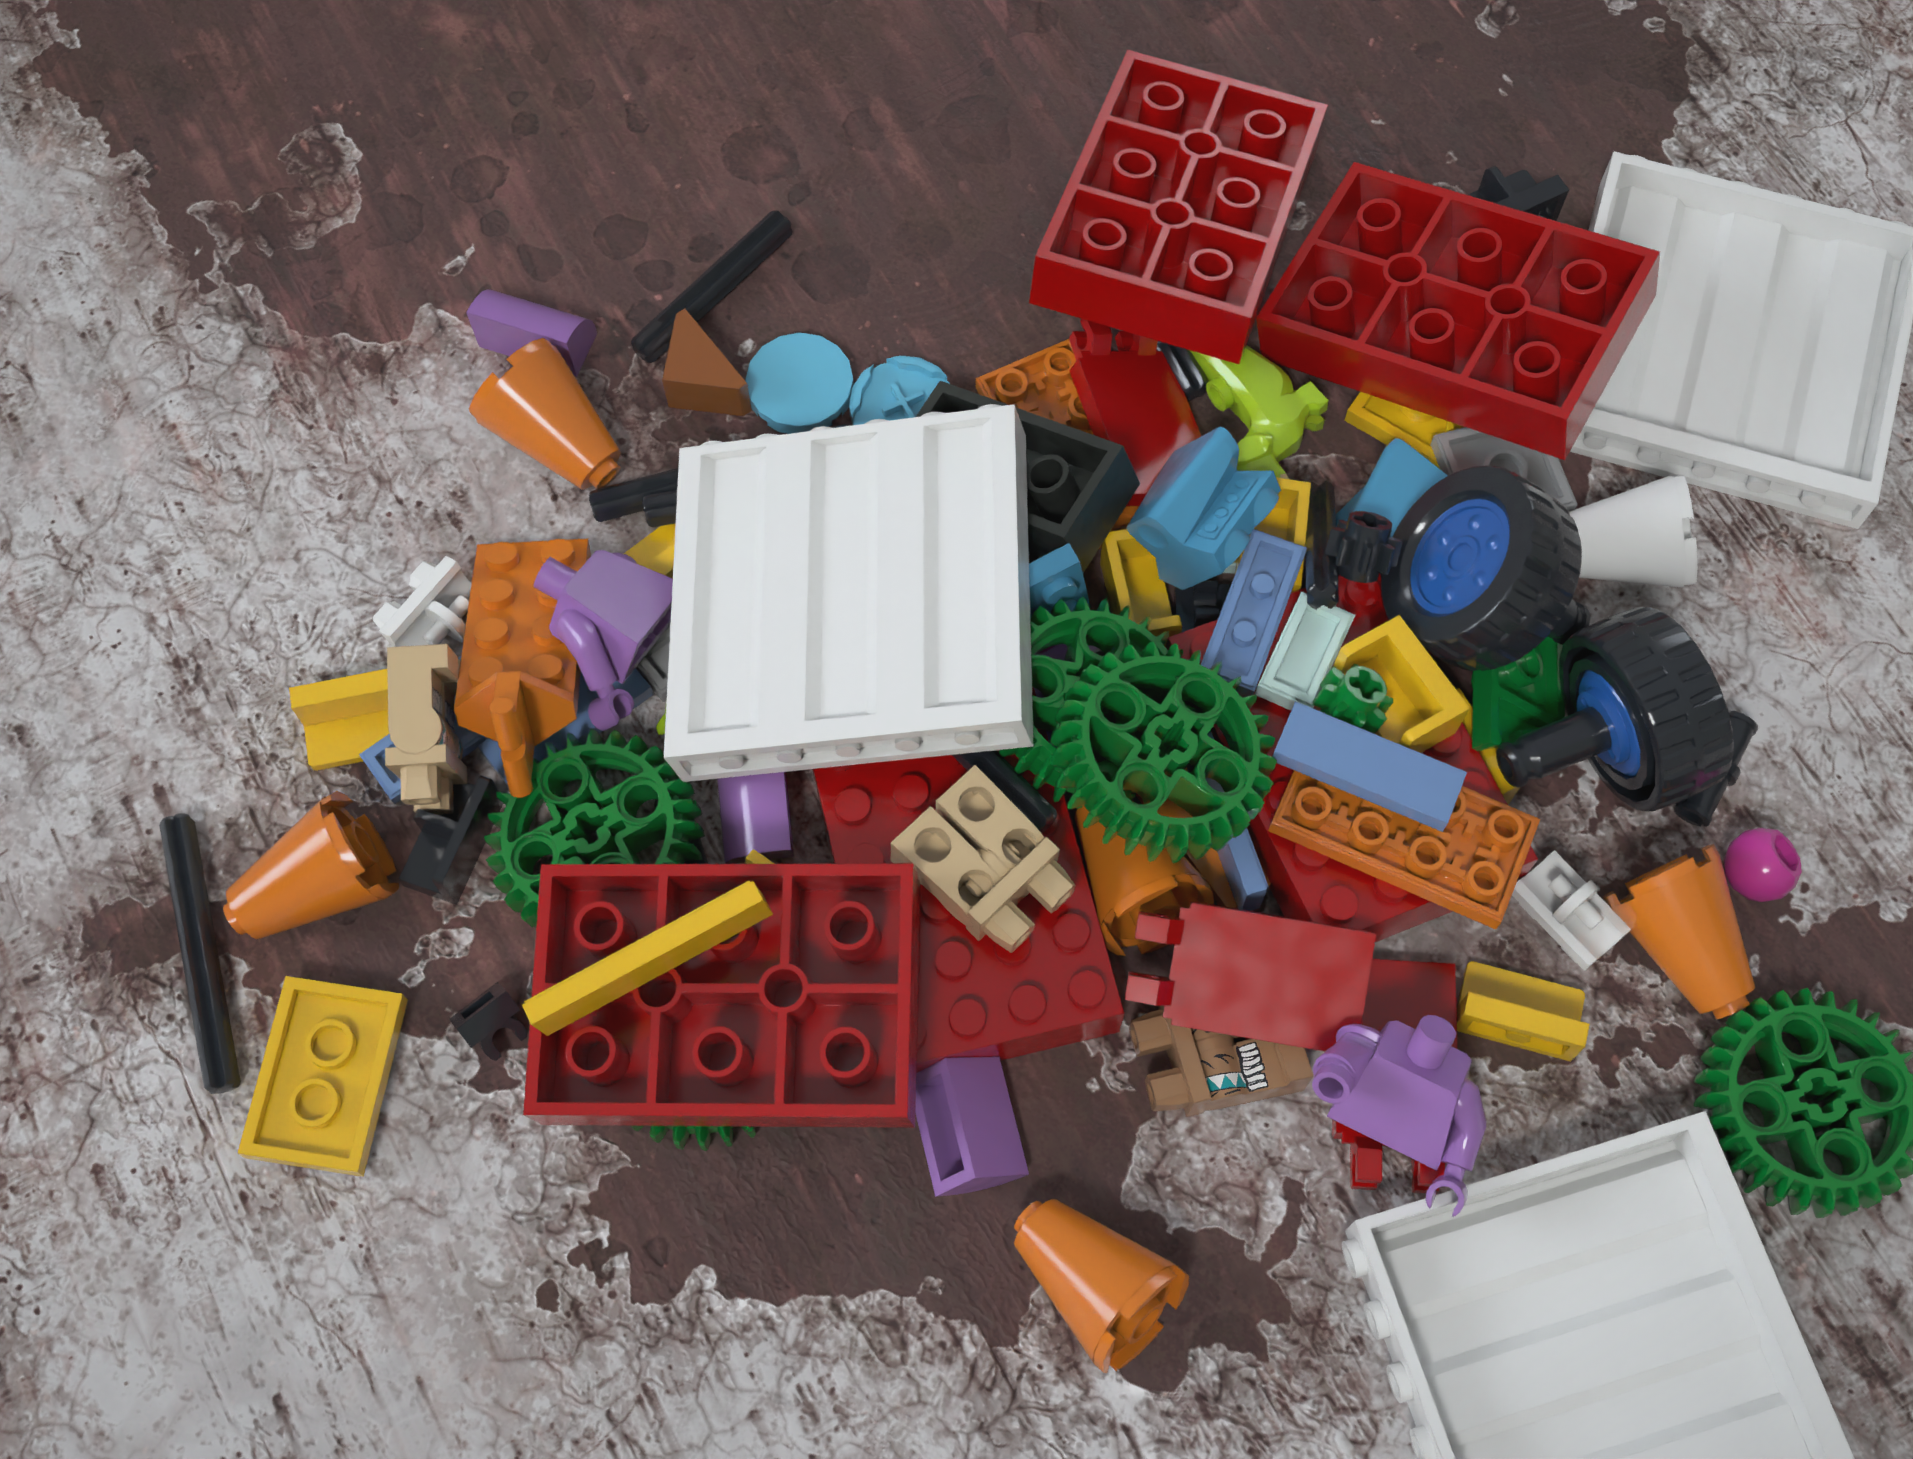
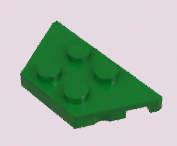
[1471,637,1565,751]

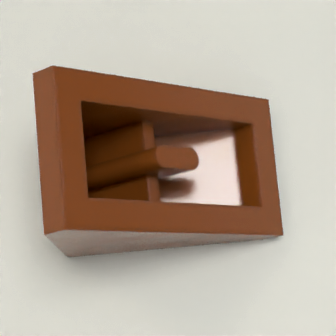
[662,308,752,416]

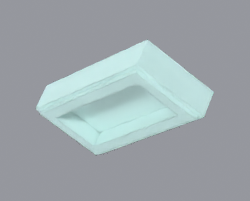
[1254,592,1355,710]

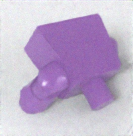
[534,550,673,731]
[1312,1015,1487,1217]

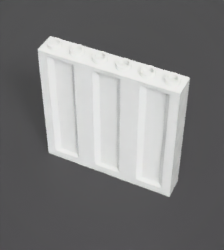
[1570,151,1913,529]
[664,404,1033,782]
[1342,1111,1855,1459]

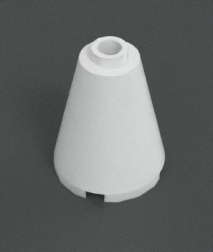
[1569,475,1698,588]

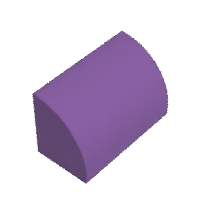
[466,289,597,377]
[717,772,794,864]
[915,1057,1029,1197]

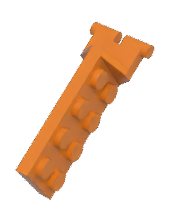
[454,538,591,798]

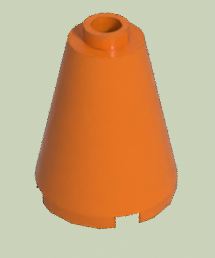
[469,338,621,490]
[223,791,399,939]
[1074,800,1214,956]
[1603,844,1755,1019]
[1014,1199,1189,1373]

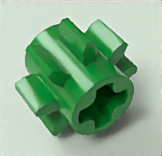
[1313,664,1394,734]

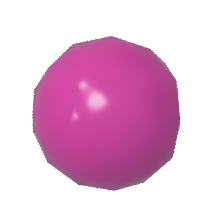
[1724,828,1802,902]

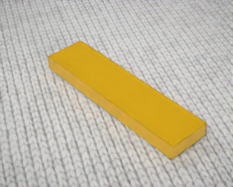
[522,881,773,1036]

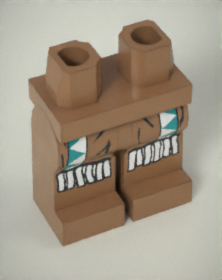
[1129,1006,1314,1117]

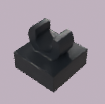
[1173,581,1231,633]
[449,982,527,1061]

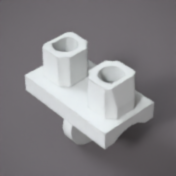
[373,556,472,647]
[1512,850,1631,971]

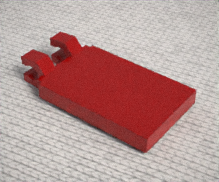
[1069,319,1201,507]
[1125,901,1376,1051]
[1332,959,1457,1194]

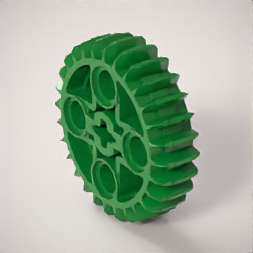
[999,596,1200,809]
[1050,641,1277,864]
[484,728,705,928]
[1694,988,1913,1218]

